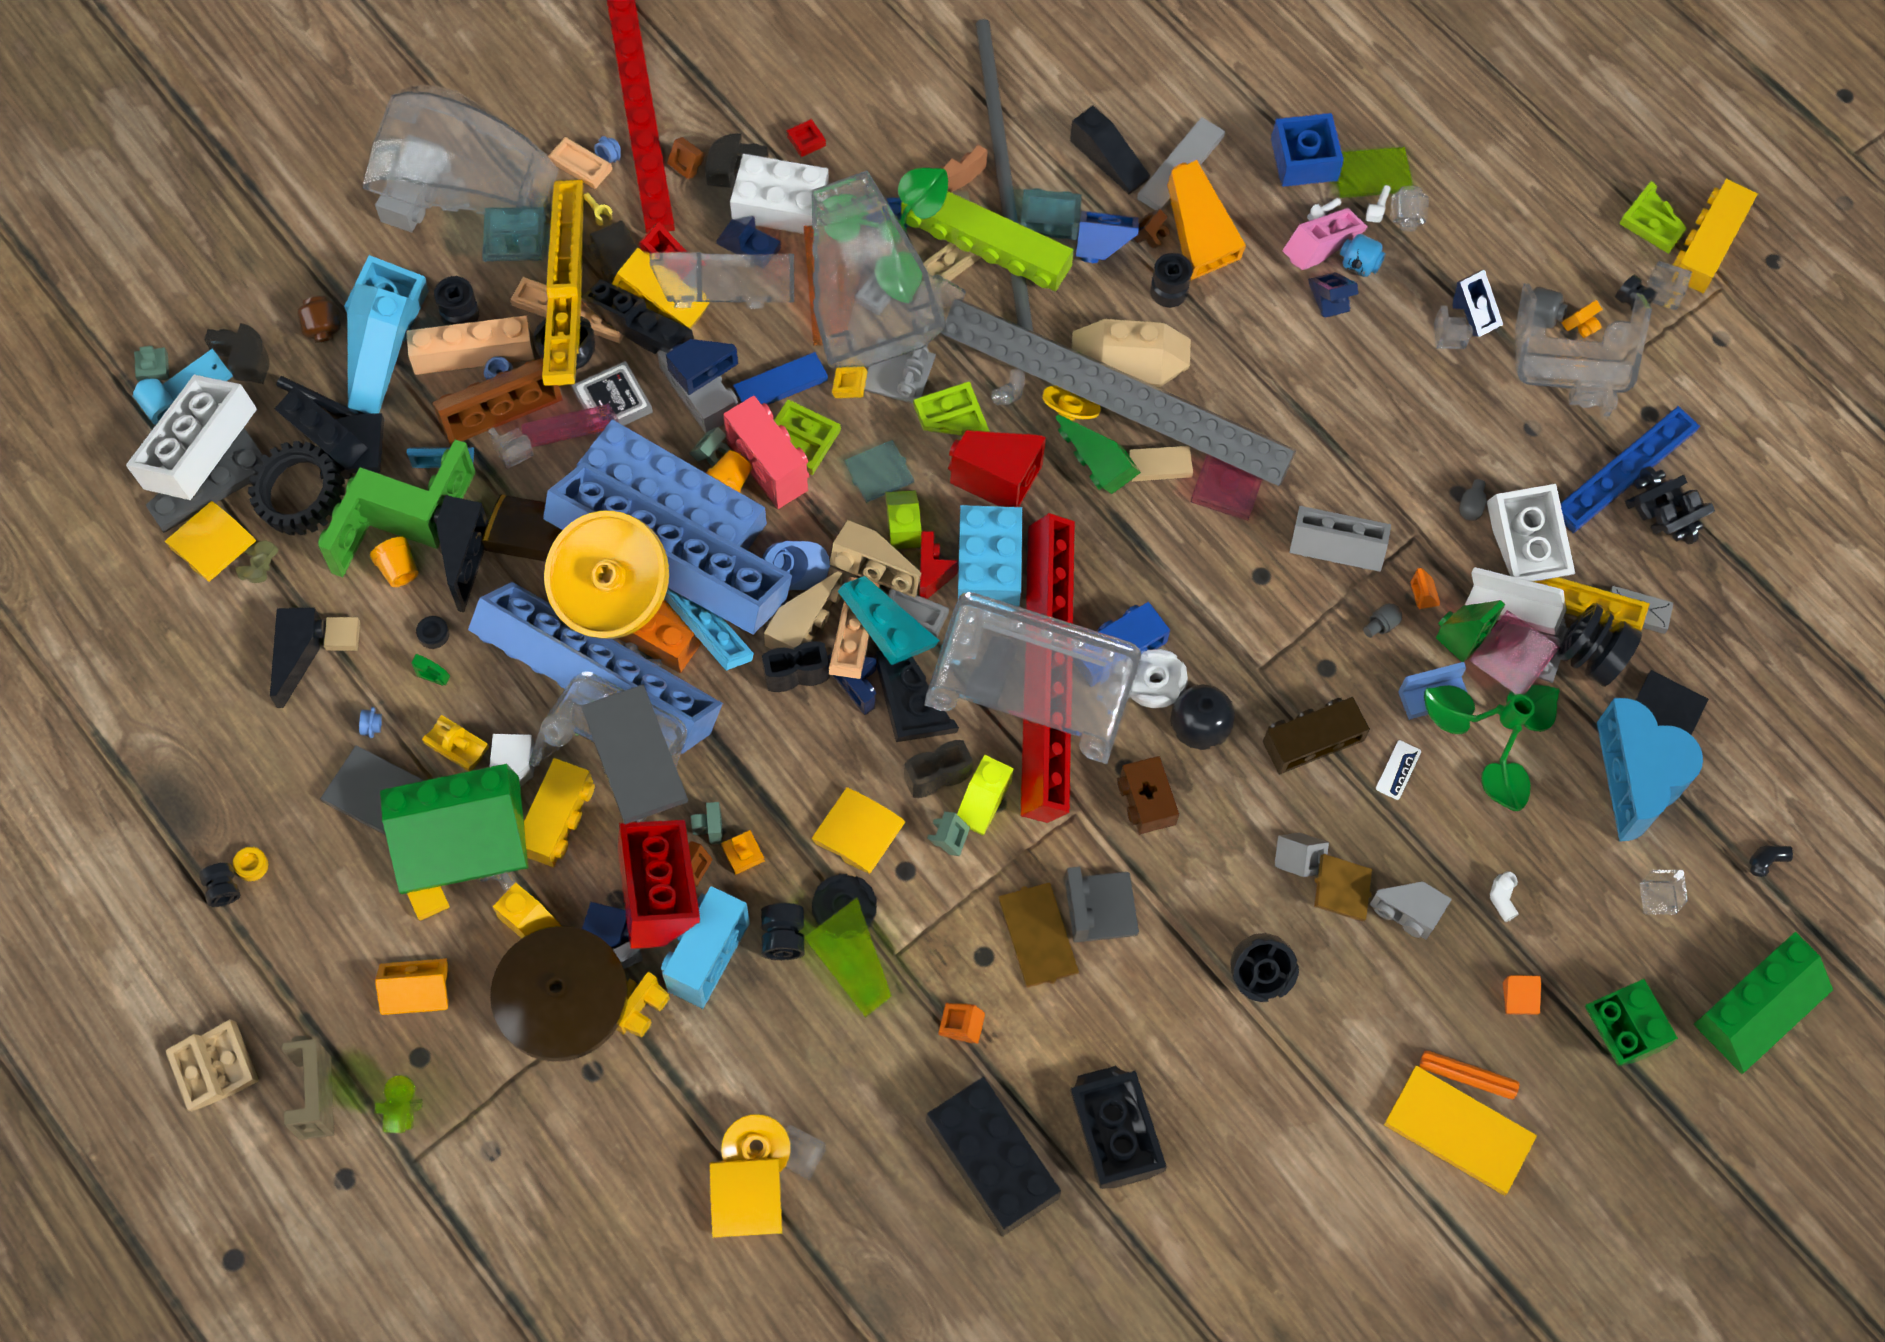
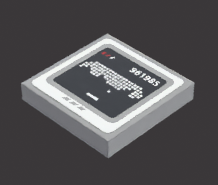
[571,361,653,436]

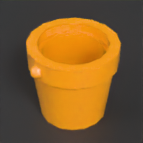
[706,451,752,493]
[369,536,419,587]

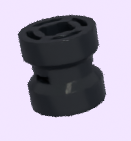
[1615,274,1658,316]
[199,863,241,907]

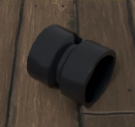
[1150,253,1192,308]
[434,276,479,326]
[761,903,805,960]

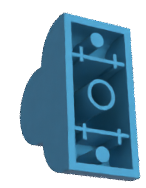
[1597,698,1703,842]

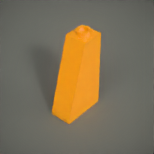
[1167,160,1246,280]

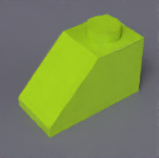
[885,490,921,549]

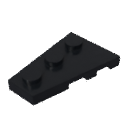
[874,651,959,742]

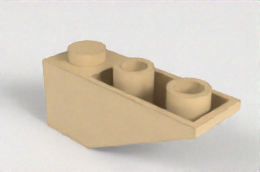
[829,520,921,598]
[764,571,842,649]

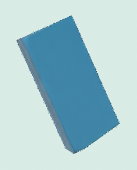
[407,447,474,468]

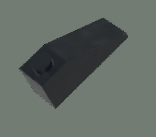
[1070,105,1150,194]
[270,607,326,708]

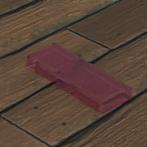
[521,404,619,448]

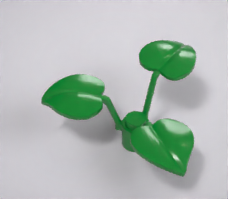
[813,168,948,304]
[1424,685,1560,811]

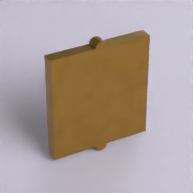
[1314,854,1372,921]

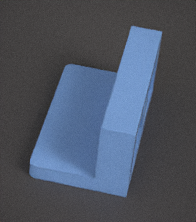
[1398,662,1468,720]

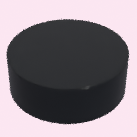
[416,616,450,649]

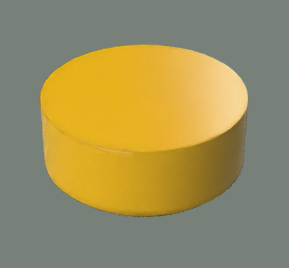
[233,847,268,881]

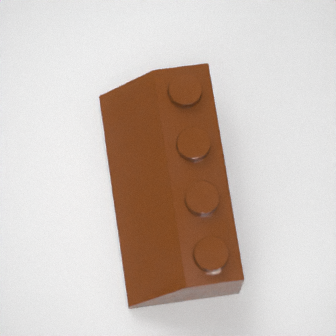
[432,359,563,446]

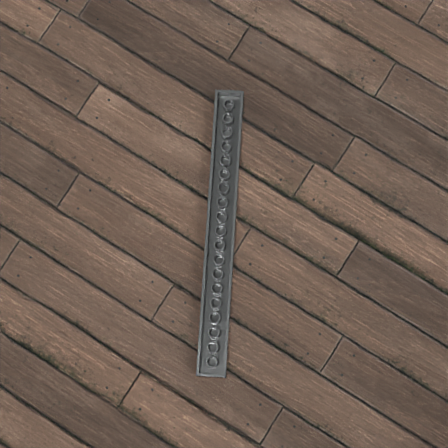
[941,299,1297,486]

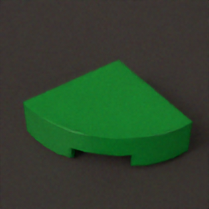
[411,654,450,686]

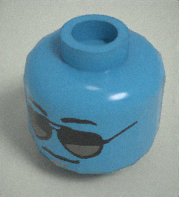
[1340,234,1386,277]

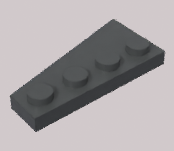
[146,428,264,533]

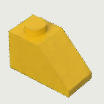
[492,882,561,938]

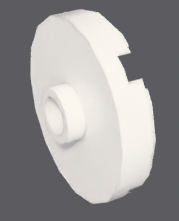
[1125,649,1188,708]

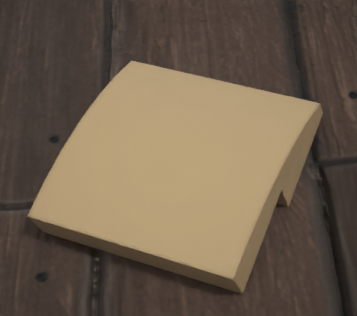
[165,1020,259,1111]

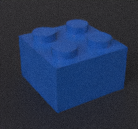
[1271,113,1344,187]

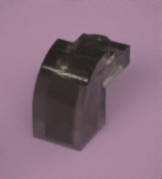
[705,133,769,188]
[204,323,270,384]

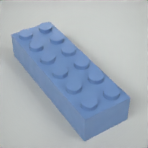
[577,419,767,550]

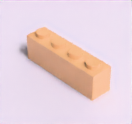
[406,315,535,375]

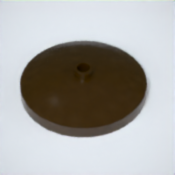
[490,926,628,1062]

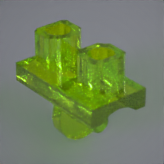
[375,1075,423,1133]

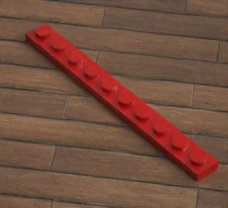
[607,0,675,234]

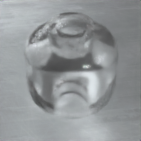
[1390,186,1429,232]

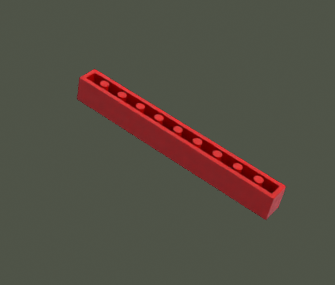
[1021,513,1075,823]

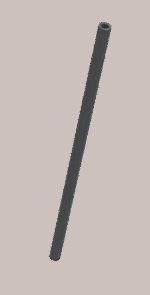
[976,19,1033,331]

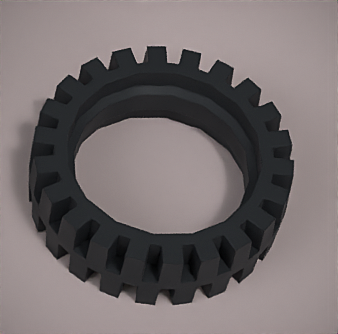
[248,441,345,535]

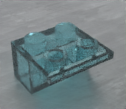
[482,207,548,261]

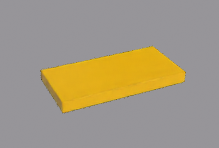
[1383,1066,1537,1196]

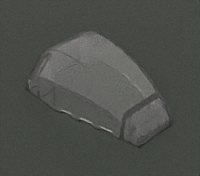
[363,85,559,221]
[812,170,945,368]

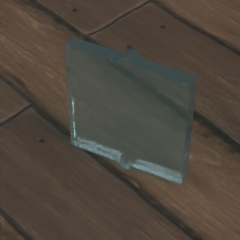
[845,440,914,503]

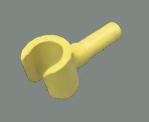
[583,193,612,226]

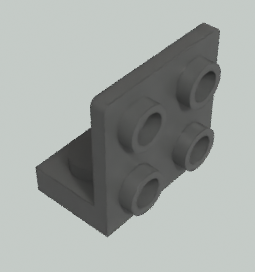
[1065,867,1139,943]

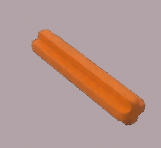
[1419,1050,1519,1099]

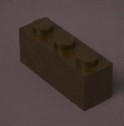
[1263,697,1370,775]

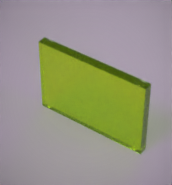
[1336,147,1414,198]

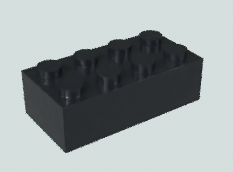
[926,1076,1061,1237]

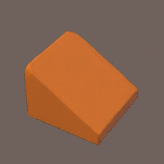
[1410,568,1440,609]
[1503,975,1541,1015]
[938,1003,985,1044]

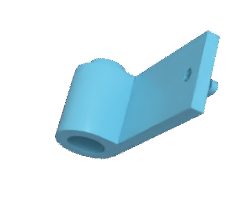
[133,349,233,425]

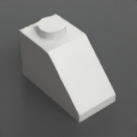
[490,734,540,787]

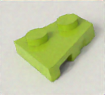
[1619,181,1687,254]
[913,381,990,436]
[774,399,841,475]

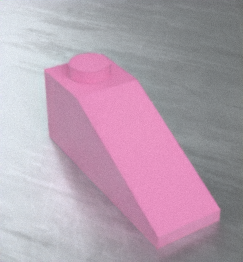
[1282,208,1368,270]

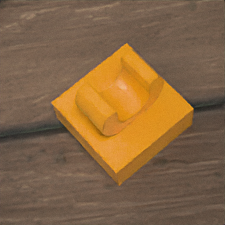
[1561,300,1603,338]
[721,830,765,875]

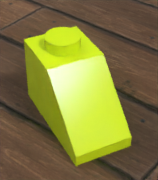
[957,755,1014,836]

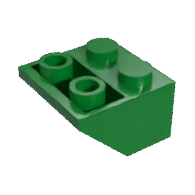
[1585,979,1678,1066]

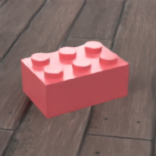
[723,396,809,509]

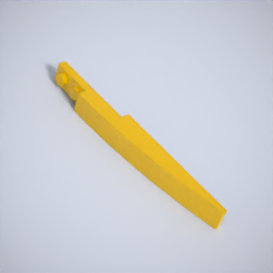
[542,180,583,386]

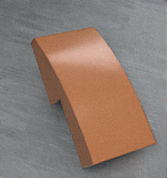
[939,145,987,192]

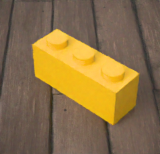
[612,248,710,329]
[524,758,595,868]

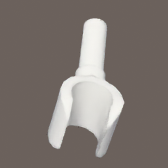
[1366,186,1391,222]
[1307,198,1341,221]

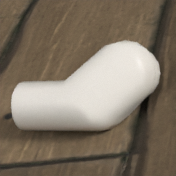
[1490,872,1519,922]

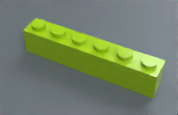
[901,191,1074,292]

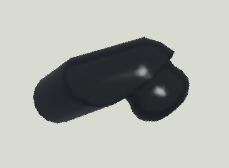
[1749,845,1793,877]

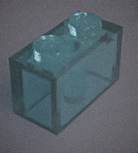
[1020,189,1082,240]

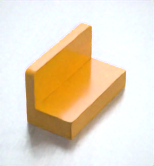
[375,958,448,1015]

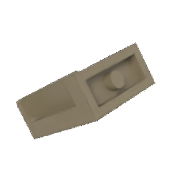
[282,1036,334,1140]

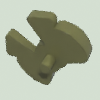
[235,540,279,583]

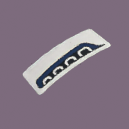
[1376,740,1421,800]

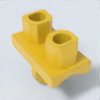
[422,715,489,771]
[616,972,670,1038]

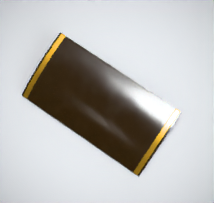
[482,494,562,562]

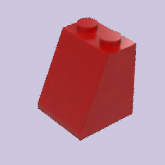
[948,430,1046,507]

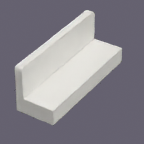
[1465,567,1566,635]

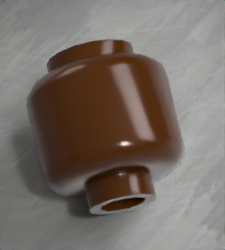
[297,296,341,343]

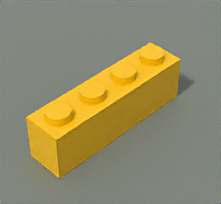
[1672,179,1758,294]

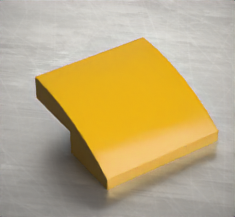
[165,501,256,582]
[811,787,905,874]
[710,1158,782,1238]

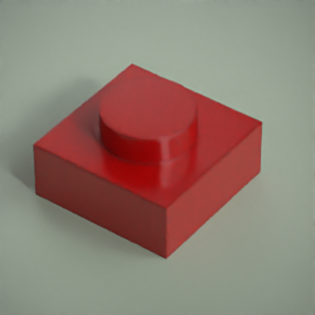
[787,119,826,158]

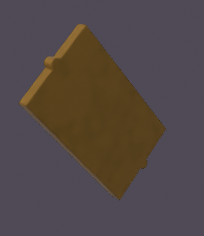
[998,882,1079,988]

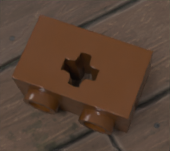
[1117,756,1179,835]

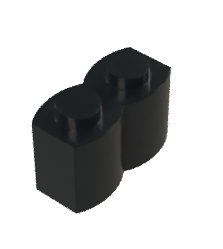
[762,641,830,692]

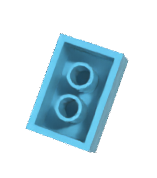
[957,505,1022,607]
[661,886,750,1009]

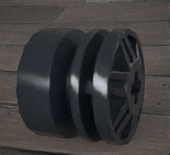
[1557,603,1642,687]

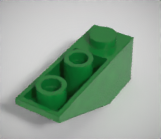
[1055,415,1141,494]

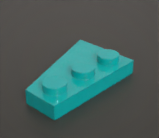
[838,576,940,665]

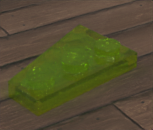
[804,898,892,1018]

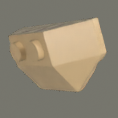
[1072,319,1191,387]

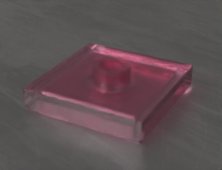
[1190,454,1263,521]
[1469,610,1560,695]

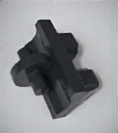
[1625,466,1688,521]
[1651,490,1715,544]

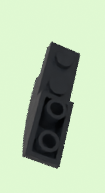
[581,279,694,354]

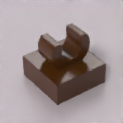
[1133,209,1170,248]

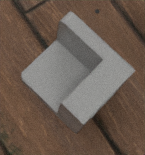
[1275,833,1329,877]

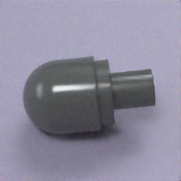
[1459,479,1487,521]
[1363,603,1402,638]

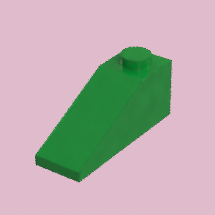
[1436,600,1506,662]

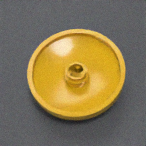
[544,511,669,639]

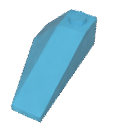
[347,283,415,414]

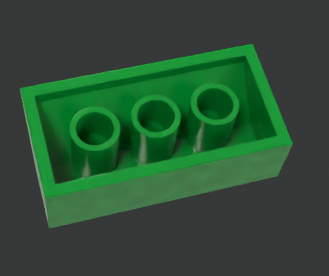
[1693,931,1833,1074]

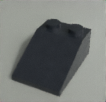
[434,495,488,612]

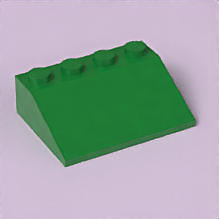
[380,764,528,894]

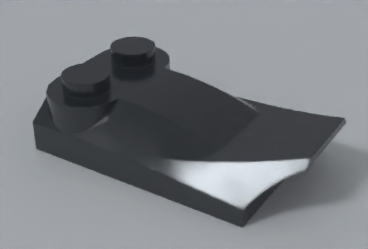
[1070,1066,1167,1189]

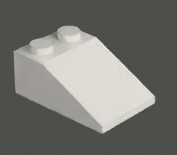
[1487,484,1575,582]

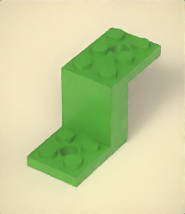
[318,439,476,577]

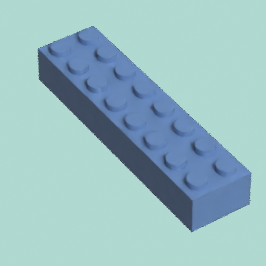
[543,462,792,635]
[468,582,723,754]

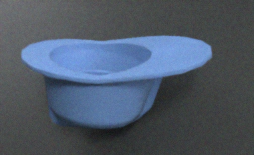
[762,541,830,590]

